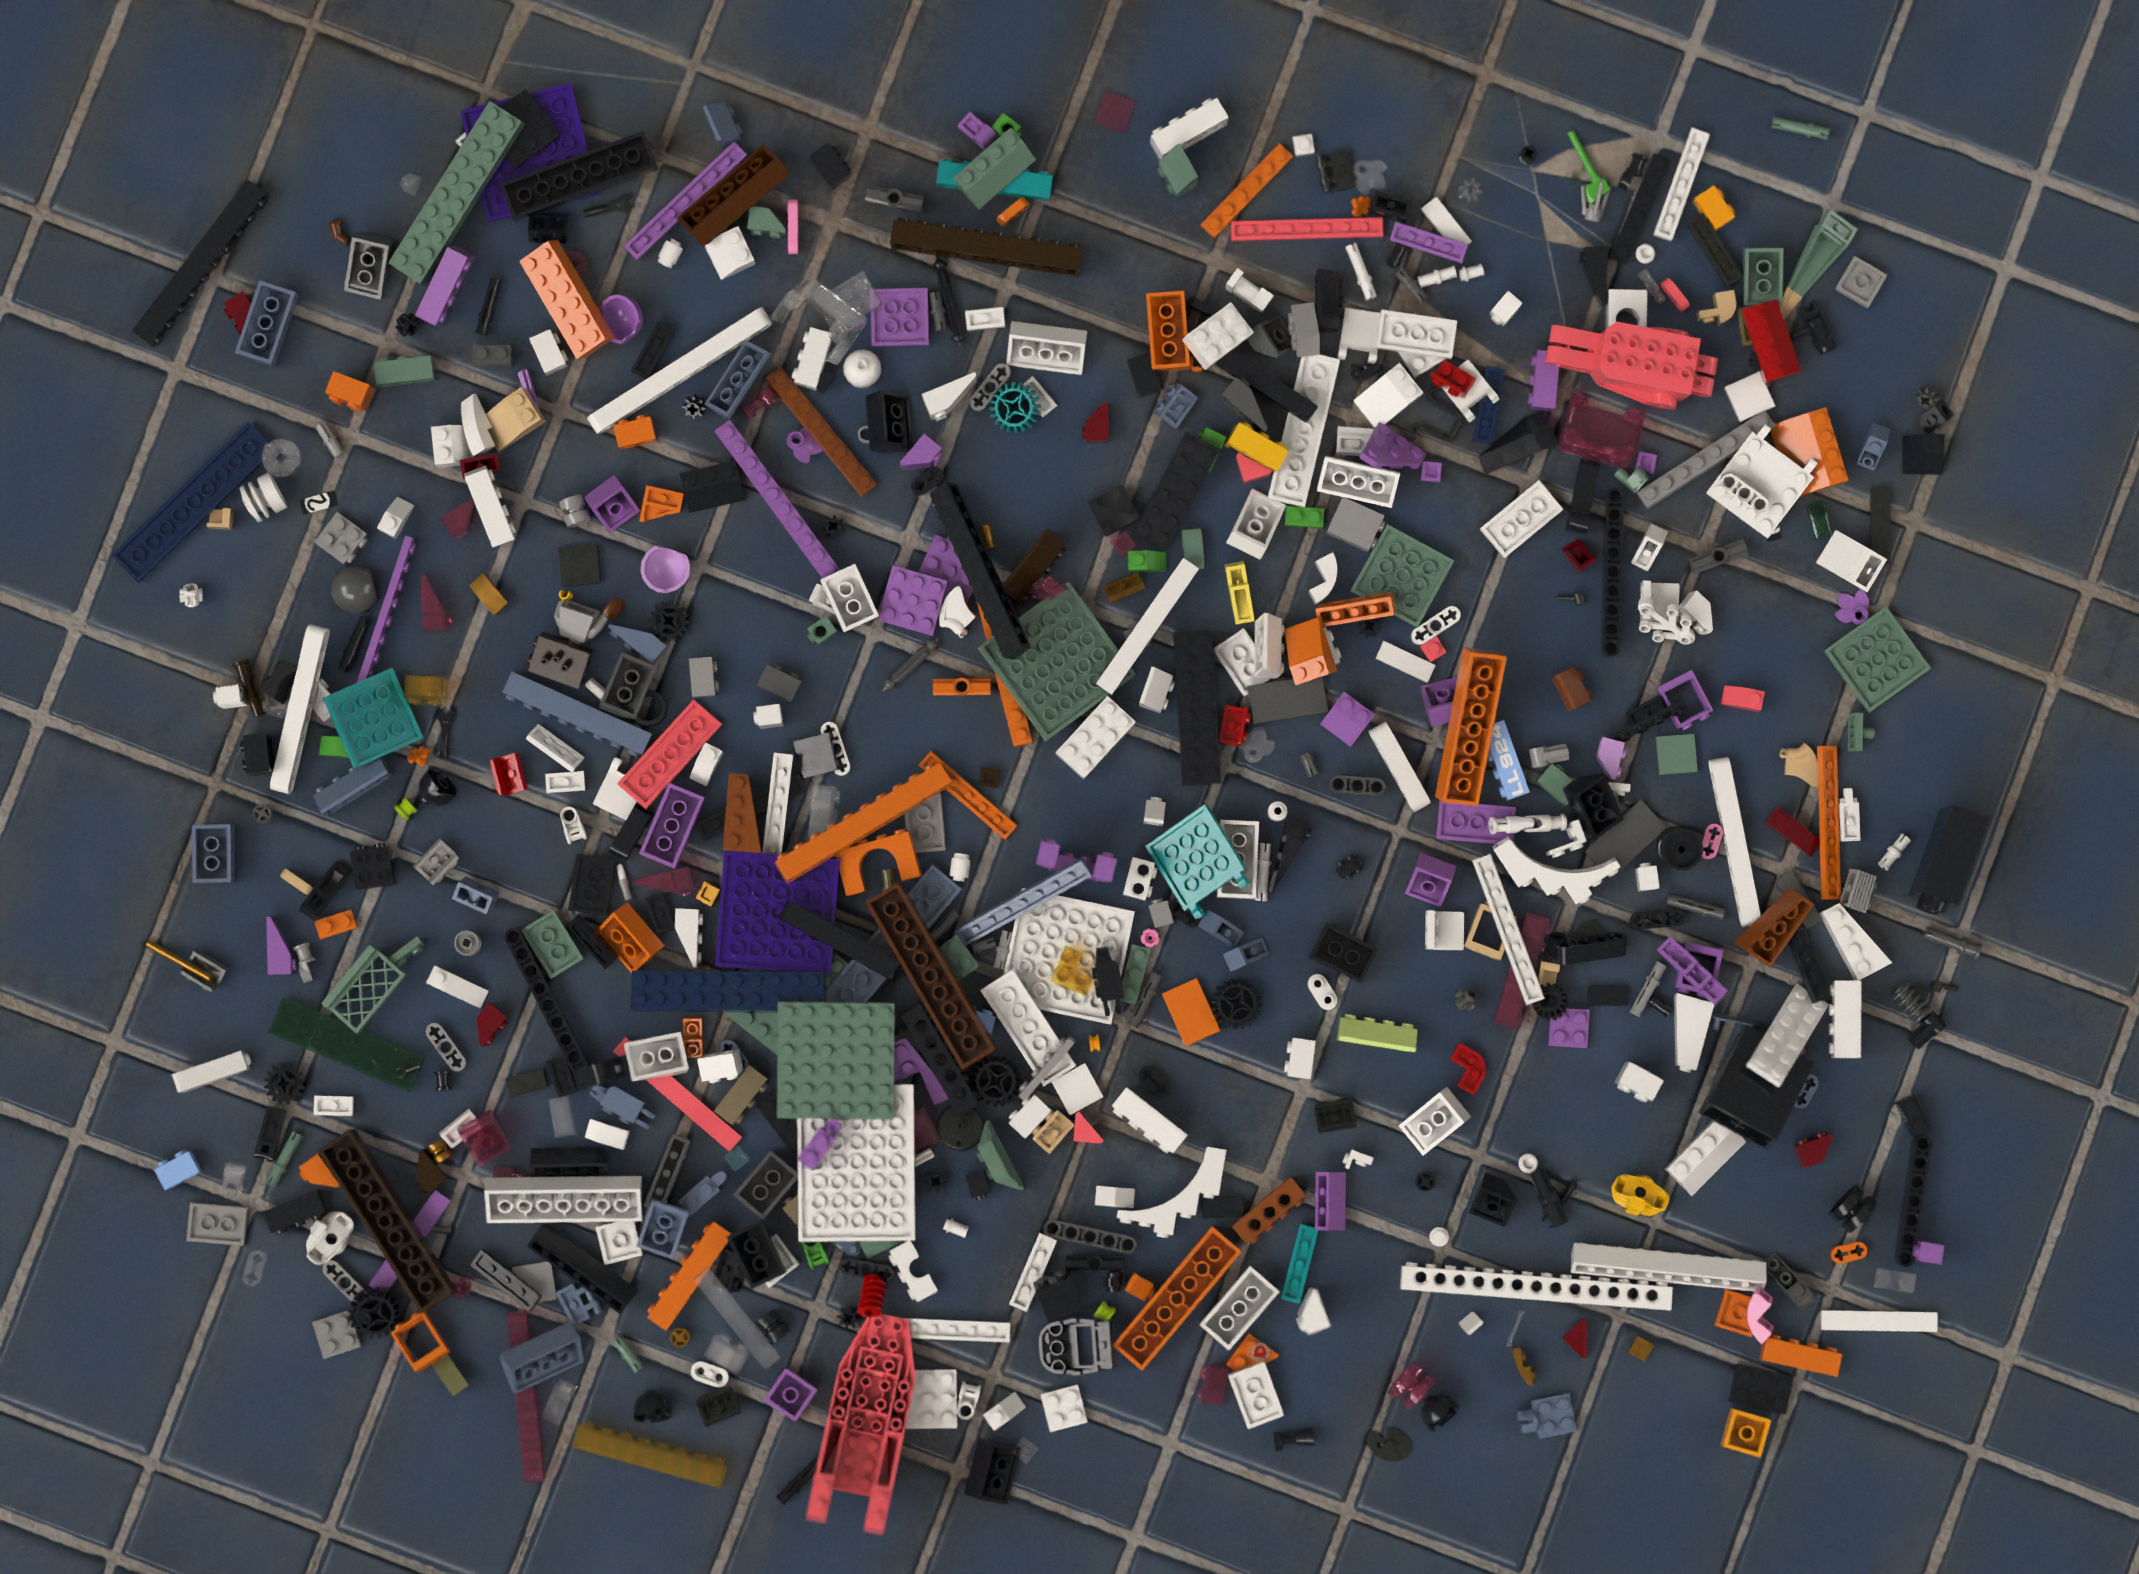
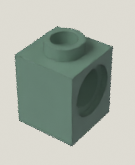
[807,616,837,646]

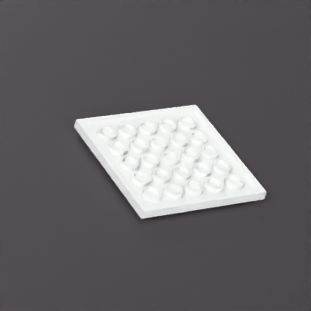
[1004,888,1135,1025]

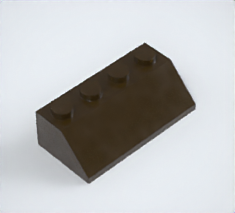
[1003,528,1066,606]

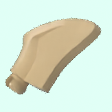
[1779,743,1818,788]

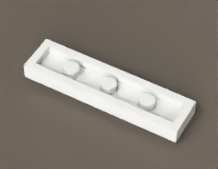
[1009,1233,1057,1312]

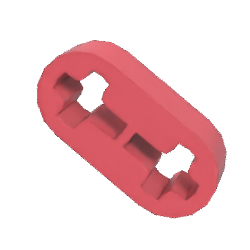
[1660,278,1690,312]

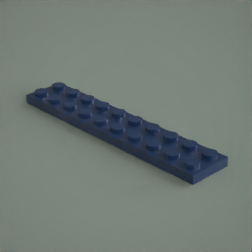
[111,422,276,583]

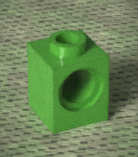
[992,113,1022,137]

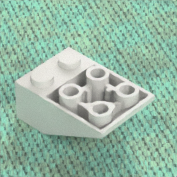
[1816,530,1887,592]

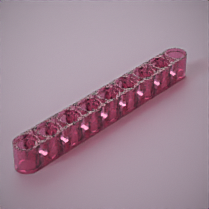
[507,1309,545,1484]

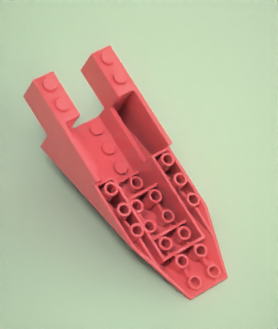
[806,1314,916,1535]

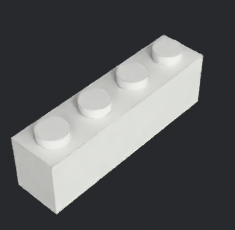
[464,465,516,547]

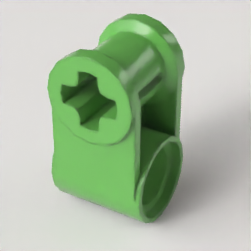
[802,1241,830,1270]

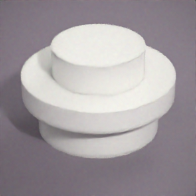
[1636,244,1655,263]
[1518,1154,1538,1173]
[1429,1227,1449,1247]

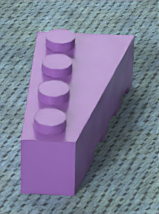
[415,245,476,326]

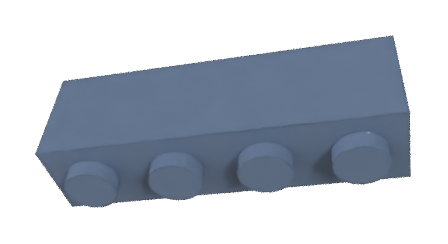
[235,280,299,368]
[705,340,771,420]
[313,757,393,817]
[500,1322,584,1394]

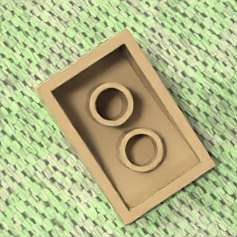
[486,387,547,452]

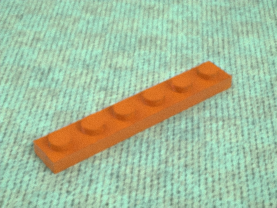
[1200,143,1293,239]

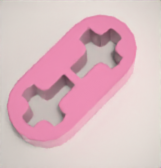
[1701,824,1723,859]

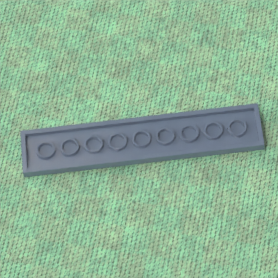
[826,864,962,1002]

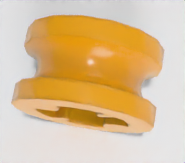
[1089,1034,1100,1052]

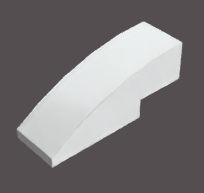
[461,394,495,456]

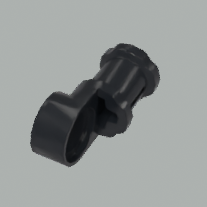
[1618,153,1648,190]

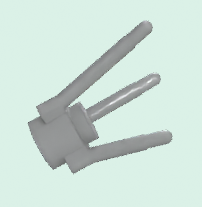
[1581,181,1613,222]

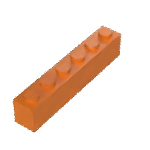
[647,1221,732,1331]

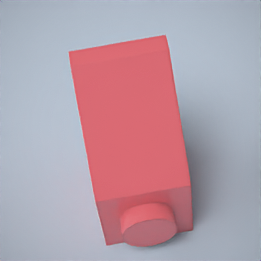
[1720,685,1765,712]

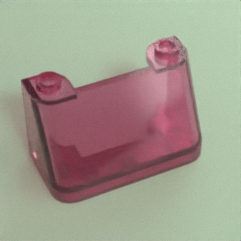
[1557,392,1645,468]

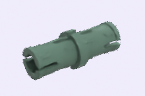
[612,1335,644,1373]

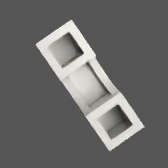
[888,1240,938,1302]

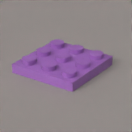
[870,288,929,347]
[919,534,973,604]
[878,564,948,636]

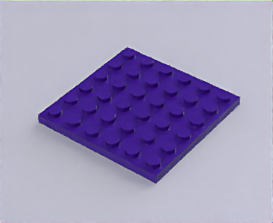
[460,83,599,222]
[715,851,840,975]

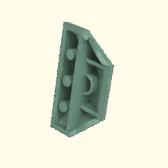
[976,1120,1025,1190]

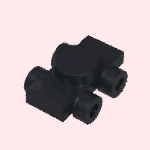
[1335,854,1364,880]

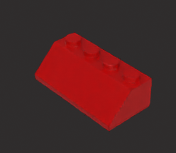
[1741,300,1801,384]

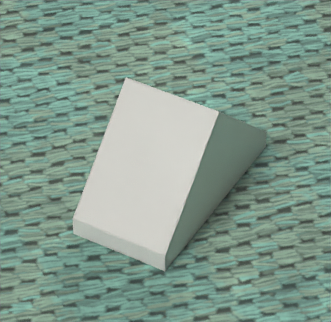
[1095,1186,1135,1208]

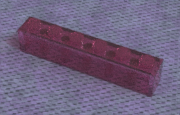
[1493,913,1552,1030]

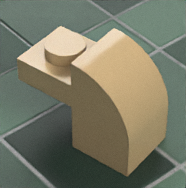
[1697,290,1736,326]

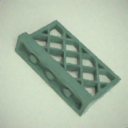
[321,945,407,1034]

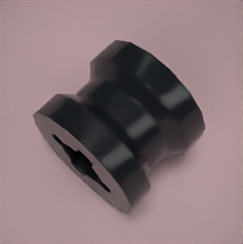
[1415,1172,1435,1191]

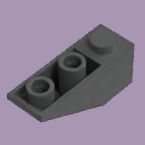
[1764,1253,1816,1312]

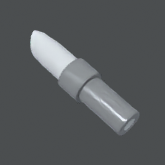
[617,863,632,901]

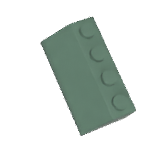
[953,128,1036,210]

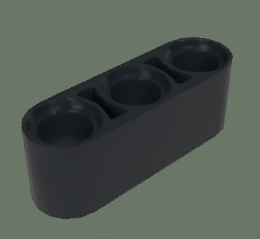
[609,804,653,861]

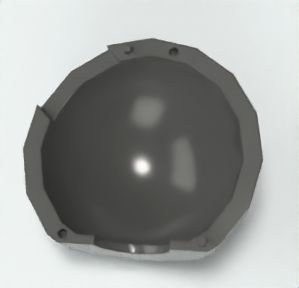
[331,565,378,613]

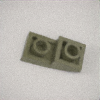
[432,1354,470,1396]

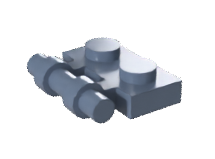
[555,1283,602,1327]

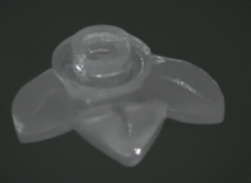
[1354,160,1388,196]
[1239,726,1275,763]

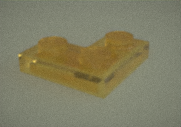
[1051,946,1093,997]

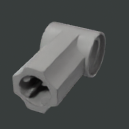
[1529,744,1569,769]

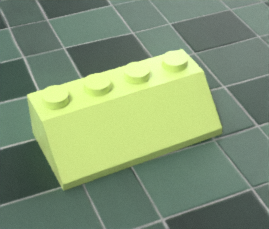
[1337,1014,1417,1052]

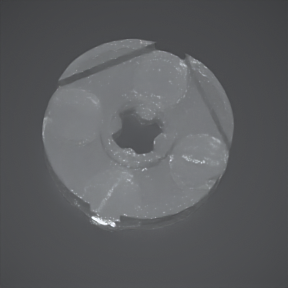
[261,438,301,477]

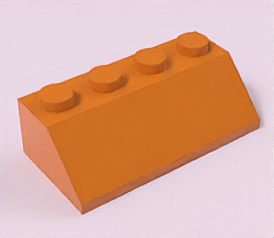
[1146,291,1190,371]

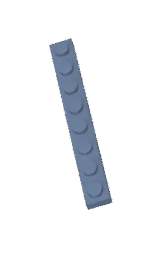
[955,858,1093,946]

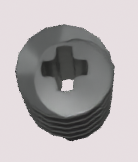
[1890,981,1930,1025]

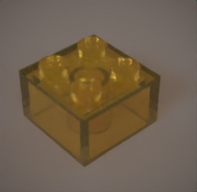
[404,675,449,707]

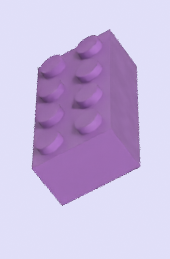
[639,783,706,869]

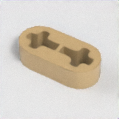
[280,868,314,896]

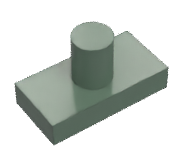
[1848,712,1875,752]

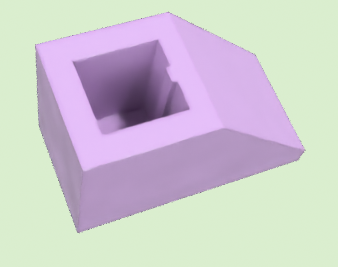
[1596,737,1627,781]

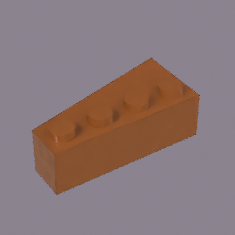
[723,773,762,853]
[1734,888,1814,967]

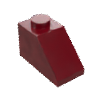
[1082,402,1109,443]

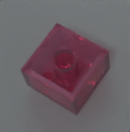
[457,1110,512,1167]

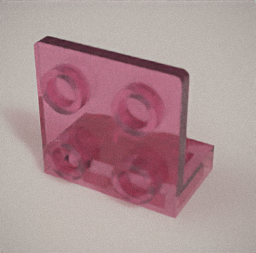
[1196,1363,1229,1406]

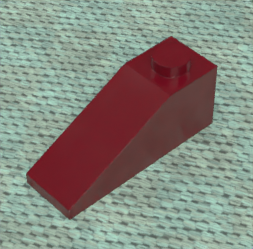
[1763,807,1820,857]

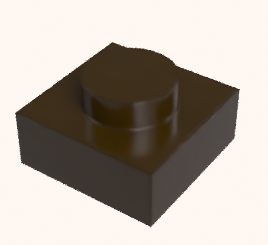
[979,767,1000,789]

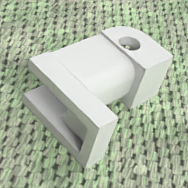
[1225,268,1274,313]

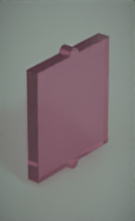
[1095,91,1135,133]

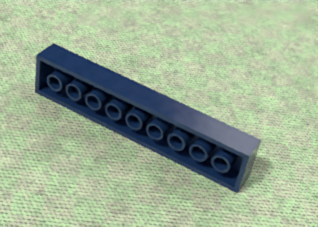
[631,971,826,1013]

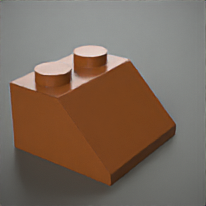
[1552,667,1592,713]

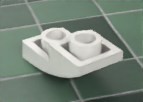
[585,1119,630,1150]

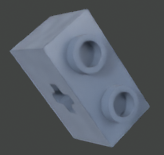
[452,877,500,915]

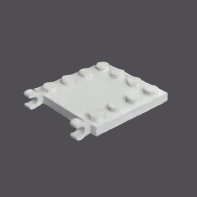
[1706,424,1818,538]

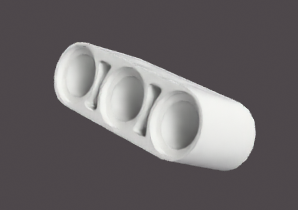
[1720,472,1769,513]

